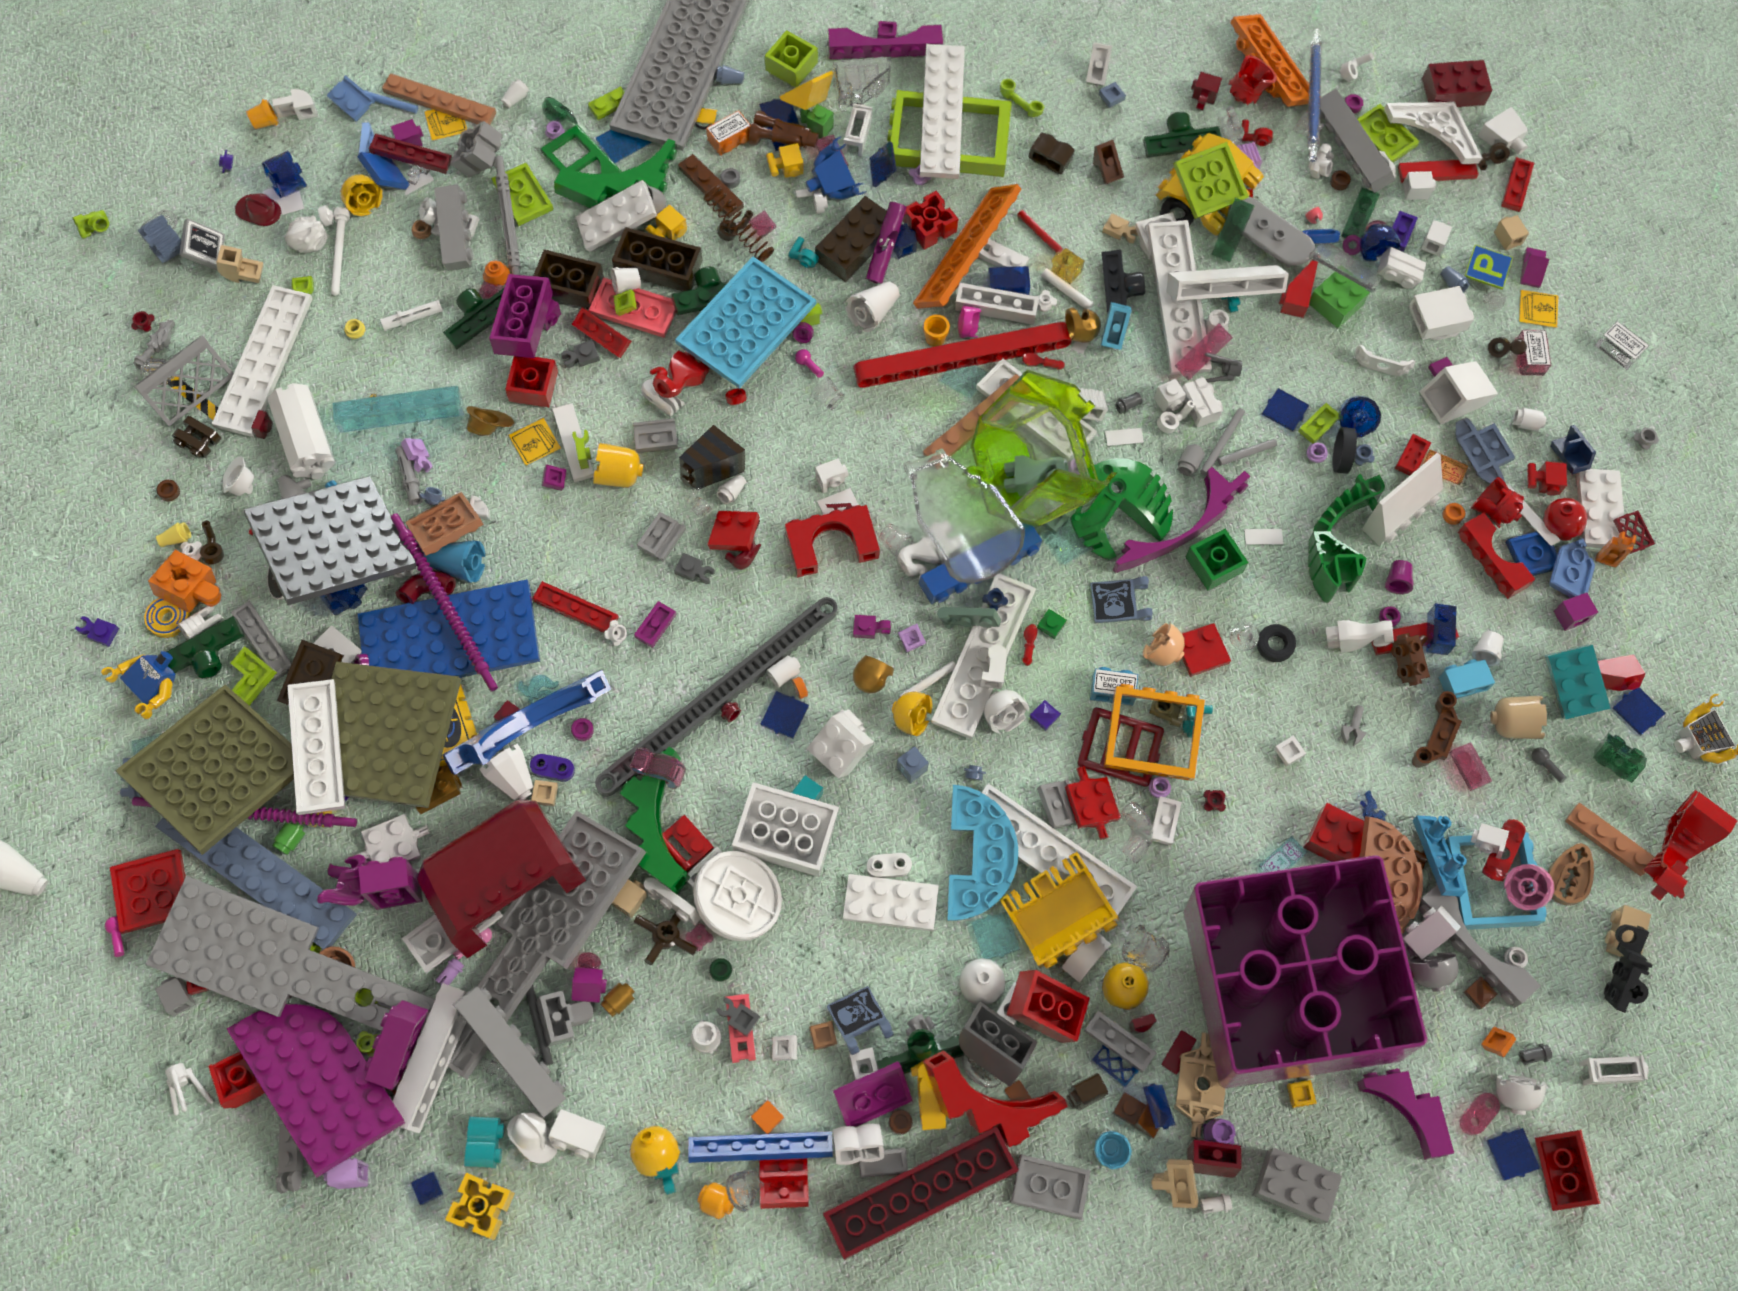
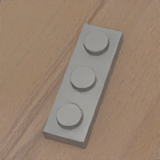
[1084,1011,1157,1073]

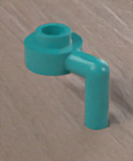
[788,236,819,268]
[1183,705,1213,738]

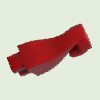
[650,350,710,398]

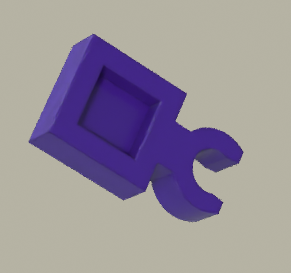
[75,616,120,647]

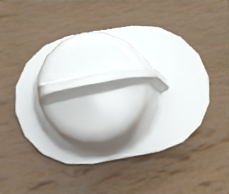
[223,456,254,496]
[507,1112,557,1164]

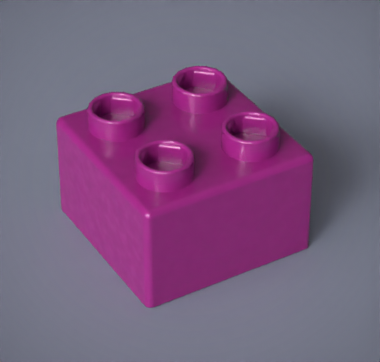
[1184,855,1427,1088]

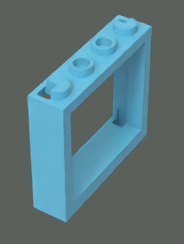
[1445,832,1547,930]

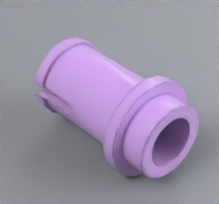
[435,957,464,985]

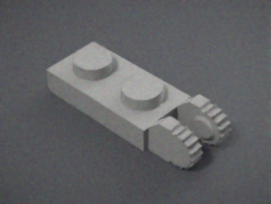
[276,1124,304,1193]

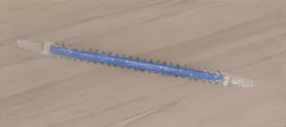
[1307,28,1322,162]

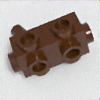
[1391,633,1430,686]

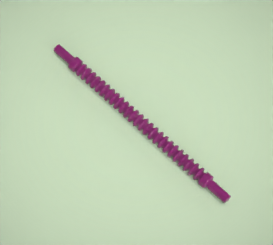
[390,513,498,692]
[132,797,357,828]

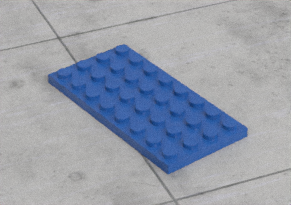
[358,579,540,678]

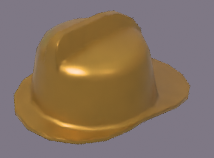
[466,406,514,436]

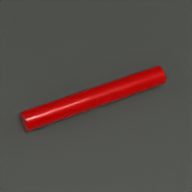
[1017,210,1063,254]

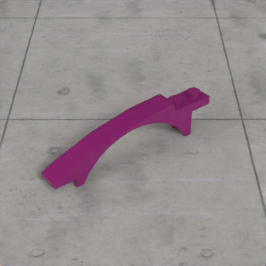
[1113,467,1250,573]

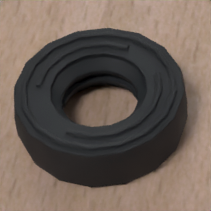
[1160,197,1194,226]
[1256,624,1296,662]

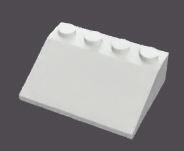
[1362,452,1443,546]
[732,782,839,877]

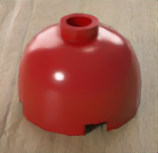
[1543,498,1587,541]

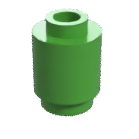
[272,822,306,855]

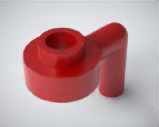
[1240,119,1273,146]

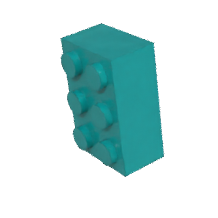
[1545,644,1611,720]

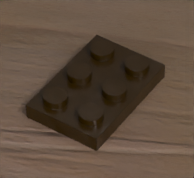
[277,640,344,705]

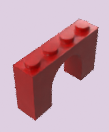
[785,505,880,578]

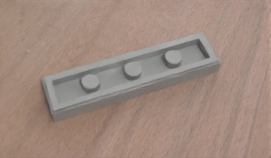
[230,601,292,680]

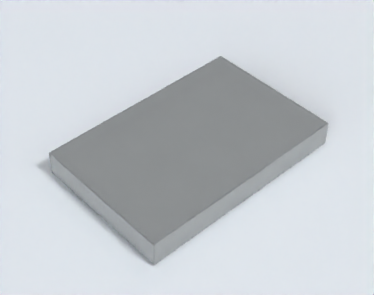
[1011,1154,1091,1220]

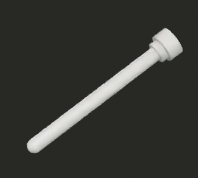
[331,207,350,296]

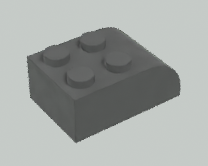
[959,1001,1038,1087]

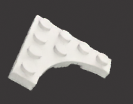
[1384,102,1482,164]

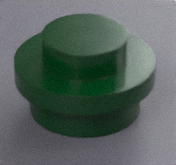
[709,958,732,982]

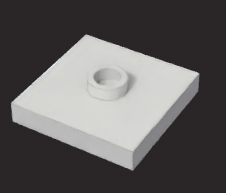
[313,625,362,664]

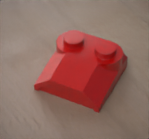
[208,1051,265,1109]

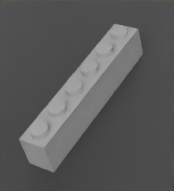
[1317,88,1395,193]
[452,986,566,1118]

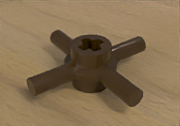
[634,911,698,966]

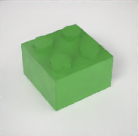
[1309,267,1370,328]

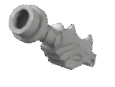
[133,320,175,370]

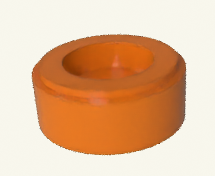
[1442,503,1465,525]
[792,677,808,699]

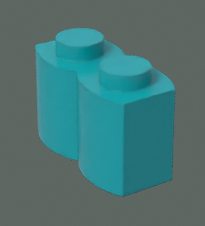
[464,1117,505,1169]

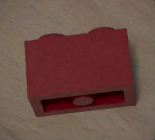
[1187,1139,1242,1178]

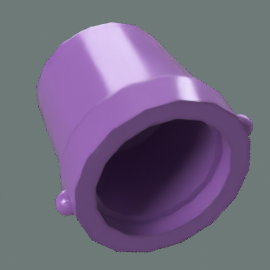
[1203,1118,1236,1144]

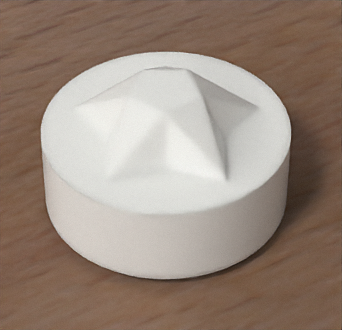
[318,205,334,227]

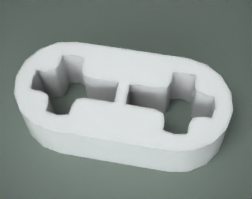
[419,197,437,225]

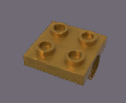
[416,765,462,814]

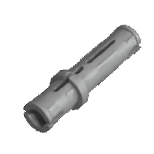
[395,446,423,506]

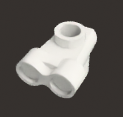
[1309,143,1334,179]

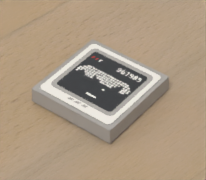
[179,218,225,271]

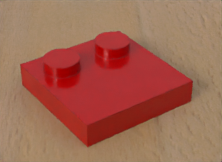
[708,510,760,551]
[1182,623,1231,677]

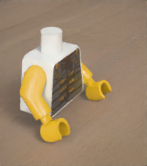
[1674,694,1738,764]

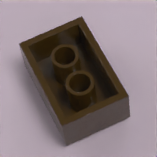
[533,249,604,309]

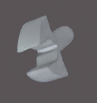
[1341,705,1366,746]

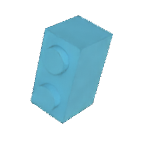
[1101,302,1132,350]
[1438,659,1495,699]

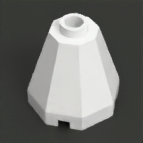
[479,744,533,801]

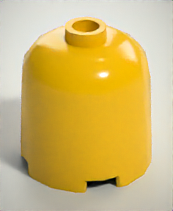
[593,443,644,488]

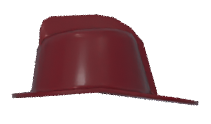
[235,193,281,226]

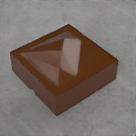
[1463,976,1498,1010]

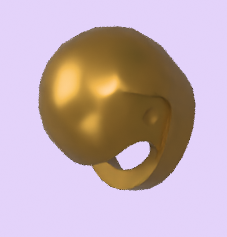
[1065,307,1101,343]
[853,655,894,694]

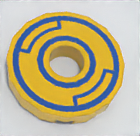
[144,598,190,638]

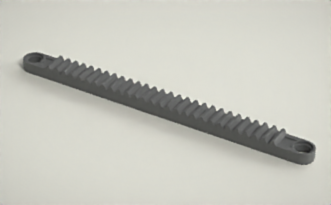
[595,597,838,796]

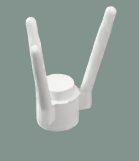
[165,1063,213,1116]

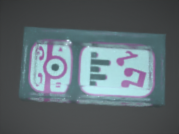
[1259,836,1308,872]

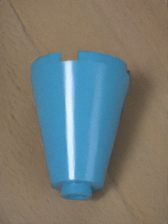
[423,540,486,583]

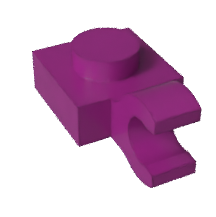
[853,615,891,639]

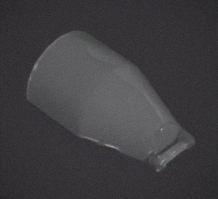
[903,448,1025,583]

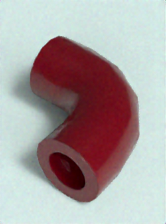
[395,571,456,604]

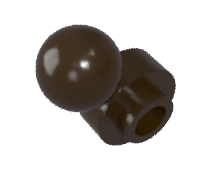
[1488,337,1527,358]

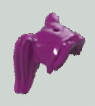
[317,854,367,905]

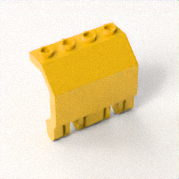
[1155,133,1264,236]
[1000,851,1120,969]

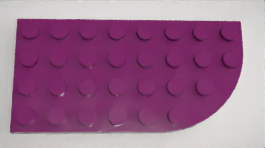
[226,1004,405,1178]

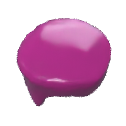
[957,306,982,338]

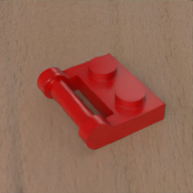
[662,815,714,872]

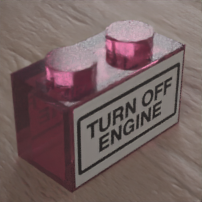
[1515,330,1551,376]

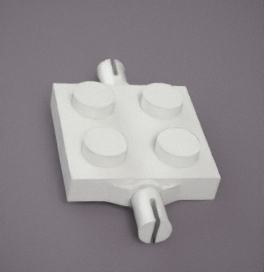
[353,814,430,863]

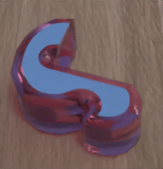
[629,747,687,789]

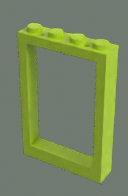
[885,90,1012,177]

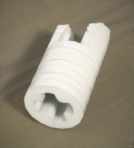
[178,606,223,640]

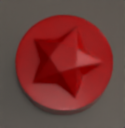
[725,388,747,405]

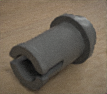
[1115,392,1143,413]
[1519,1043,1552,1065]

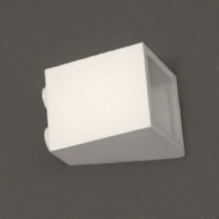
[1420,361,1498,424]

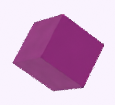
[1554,592,1599,631]

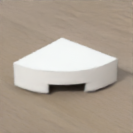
[470,496,490,520]

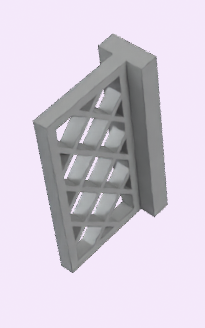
[133,335,234,426]

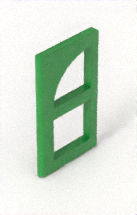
[540,125,622,174]

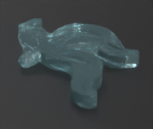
[518,675,559,703]

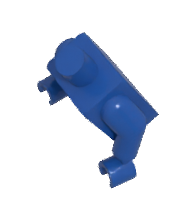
[805,136,866,200]

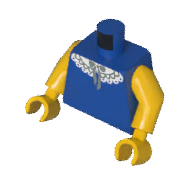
[101,651,176,719]

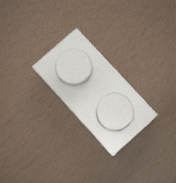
[1149,796,1182,846]

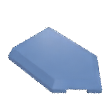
[1549,538,1595,598]

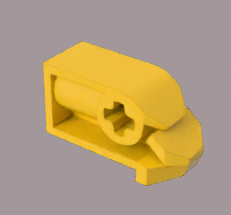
[911,1061,946,1130]

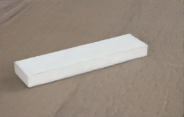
[553,403,594,483]

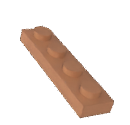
[1565,802,1655,876]

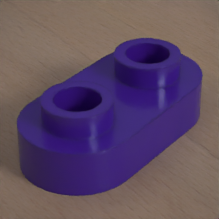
[530,754,575,782]

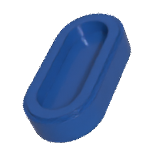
[1302,229,1340,244]

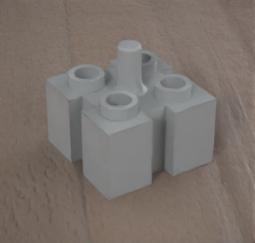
[450,121,503,177]

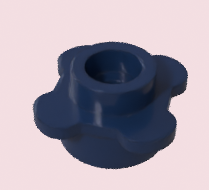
[982,588,1008,612]

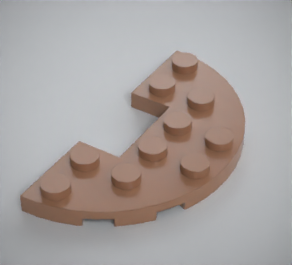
[1360,816,1423,934]

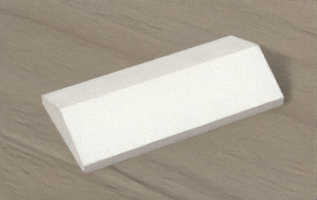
[402,911,503,973]

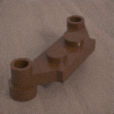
[1412,691,1462,768]

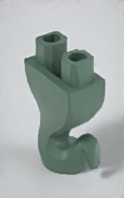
[1004,455,1069,497]

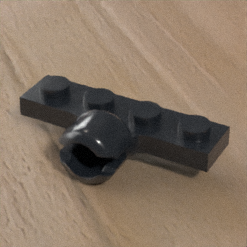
[1101,249,1146,315]

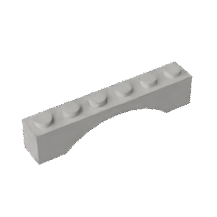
[1418,885,1541,1008]

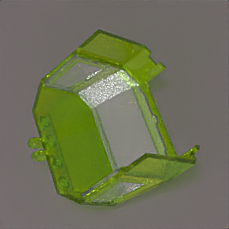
[965,369,1117,527]

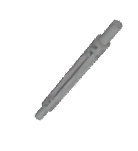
[495,156,521,275]

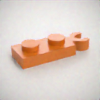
[1595,531,1637,568]

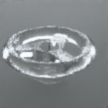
[962,1053,1002,1088]

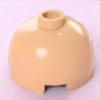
[1143,623,1185,666]

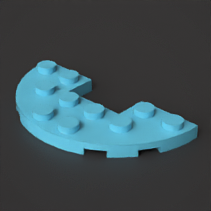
[948,785,1018,921]

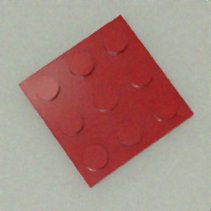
[110,849,186,934]

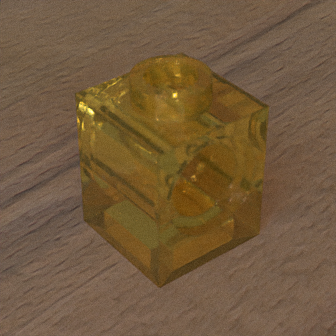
[1052,248,1085,284]

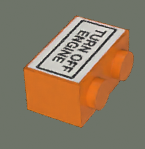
[706,110,751,156]

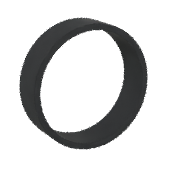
[1332,427,1357,474]

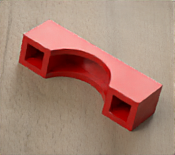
[1457,513,1535,599]

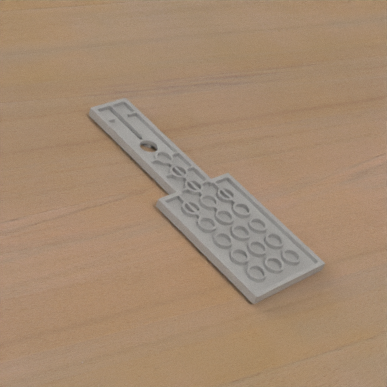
[448,811,646,1079]
[145,876,436,1045]

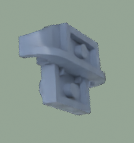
[1455,417,1515,484]

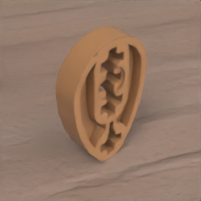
[1548,843,1594,906]

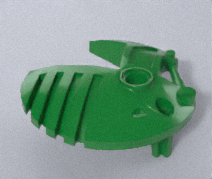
[1070,458,1173,560]

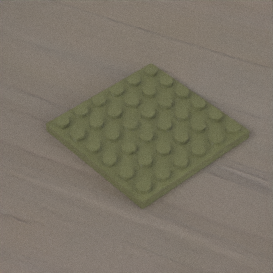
[331,662,461,808]
[115,685,294,855]

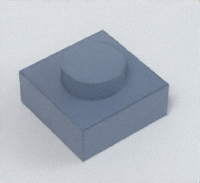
[1099,82,1126,108]

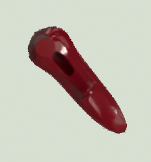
[725,520,761,570]

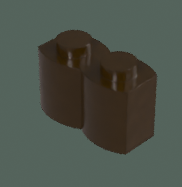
[1028,132,1075,174]
[1066,1073,1108,1111]

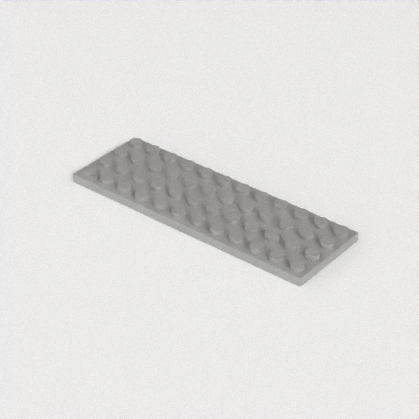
[610,0,749,151]

